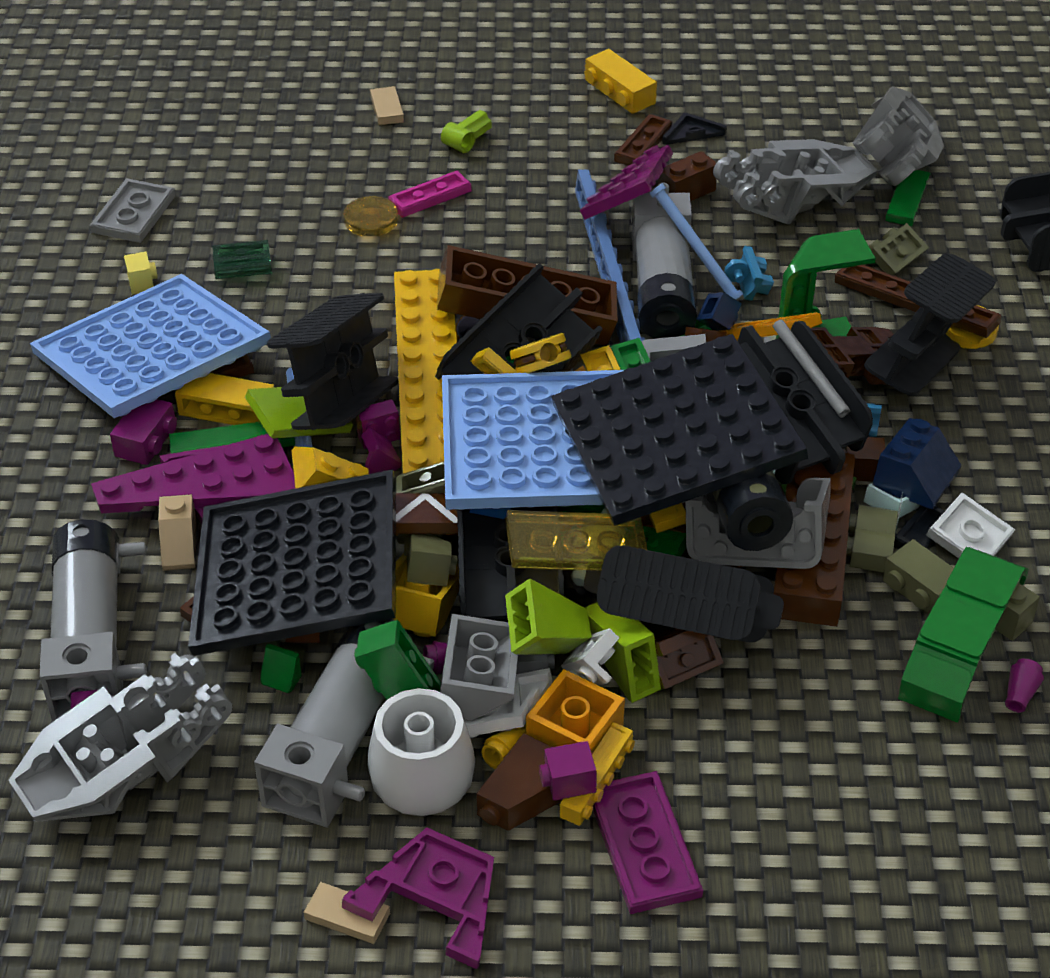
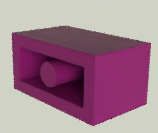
[110,399,177,465]

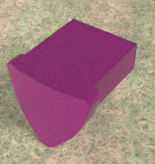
[361,427,402,474]

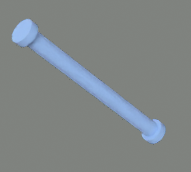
[649,183,743,300]

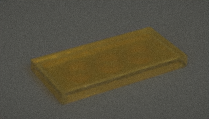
[505,510,647,570]

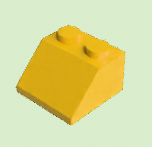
[291,446,369,489]

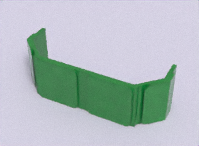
[898,547,1029,723]

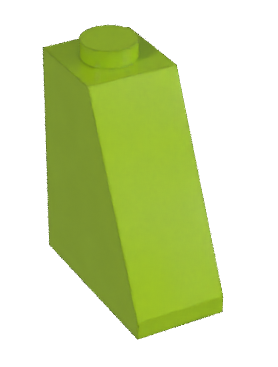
[505,578,592,655]
[585,602,661,703]

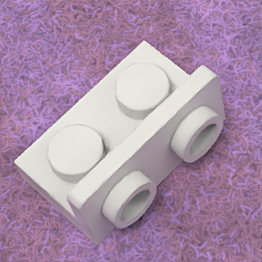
[561,628,619,686]

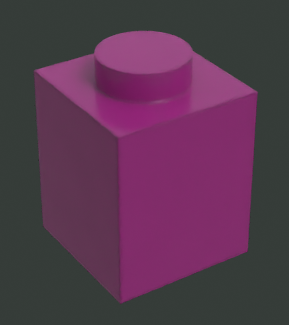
[539,741,597,801]

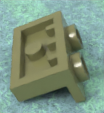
[865,223,929,276]

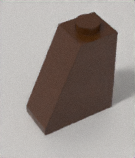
[477,733,563,831]

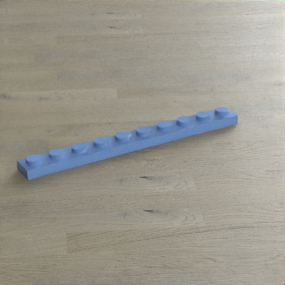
[575,170,645,343]

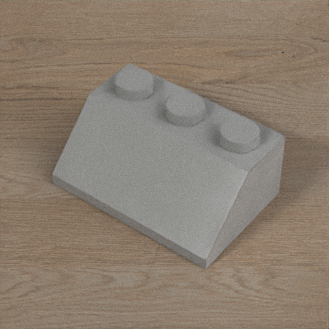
[440,614,518,721]

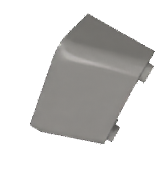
[685,478,831,569]

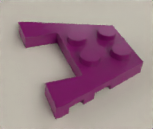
[342,828,494,969]

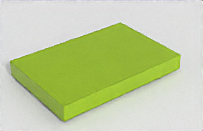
[245,387,353,438]

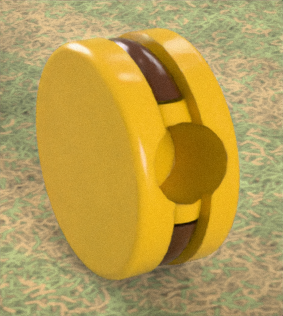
[509,333,571,373]

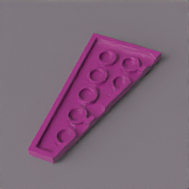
[579,145,673,220]

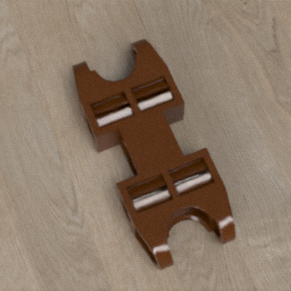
[779,327,894,385]

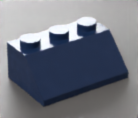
[872,418,961,509]

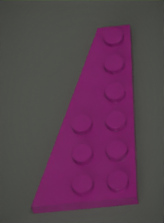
[91,434,295,513]

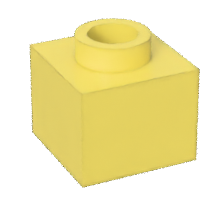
[124,252,158,295]

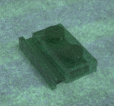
[212,240,272,279]

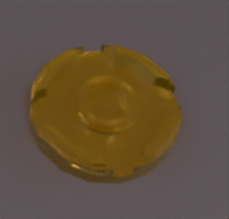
[343,196,398,236]

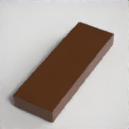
[614,114,672,166]

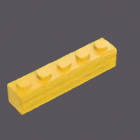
[560,722,635,826]

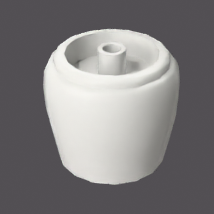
[368,688,475,816]

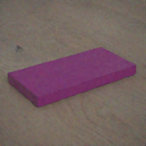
[593,771,703,914]

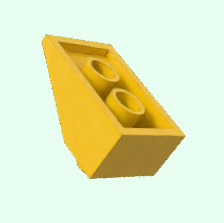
[393,553,459,637]

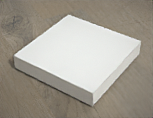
[926,493,1015,558]

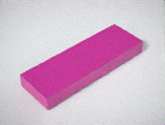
[388,170,472,218]

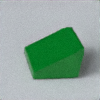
[260,644,302,693]

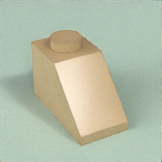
[158,494,197,571]

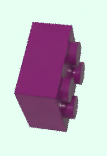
[356,399,400,449]

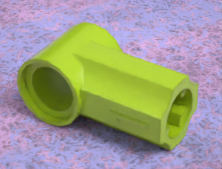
[441,109,492,153]

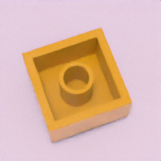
[526,669,625,754]

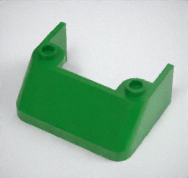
[776,229,876,339]

